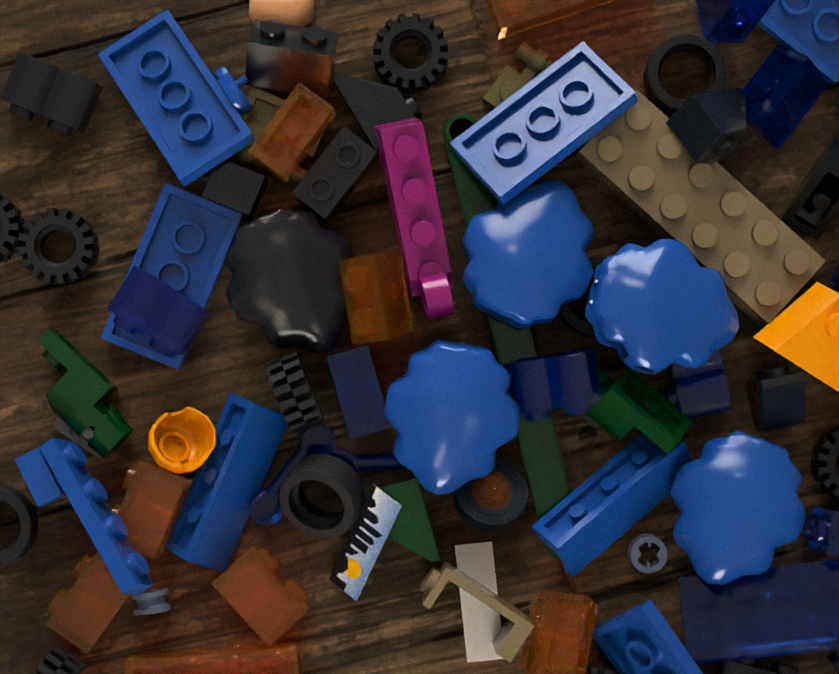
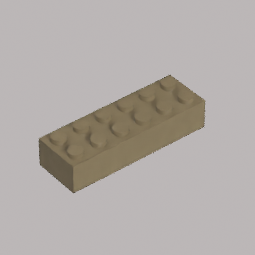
[575,89,826,326]

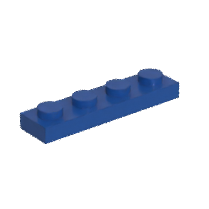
[39,438,153,594]

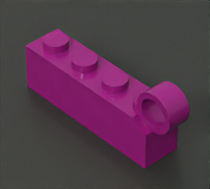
[374,118,454,320]

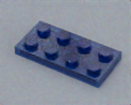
[678,559,839,664]

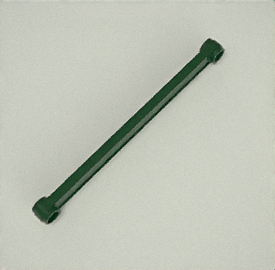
[443,113,571,560]

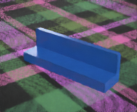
[164,392,288,572]
[532,433,692,577]

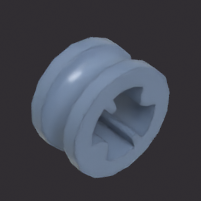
[627,533,668,574]
[131,588,171,615]

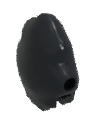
[225,206,358,354]

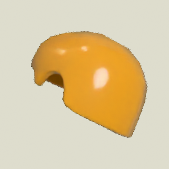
[148,406,216,474]

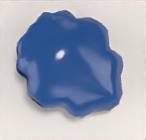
[462,179,594,329]
[584,239,739,374]
[384,340,520,495]
[670,431,805,585]

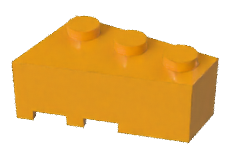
[753,282,839,392]

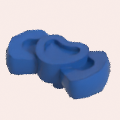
[214,66,254,115]

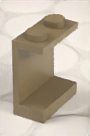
[420,561,534,663]

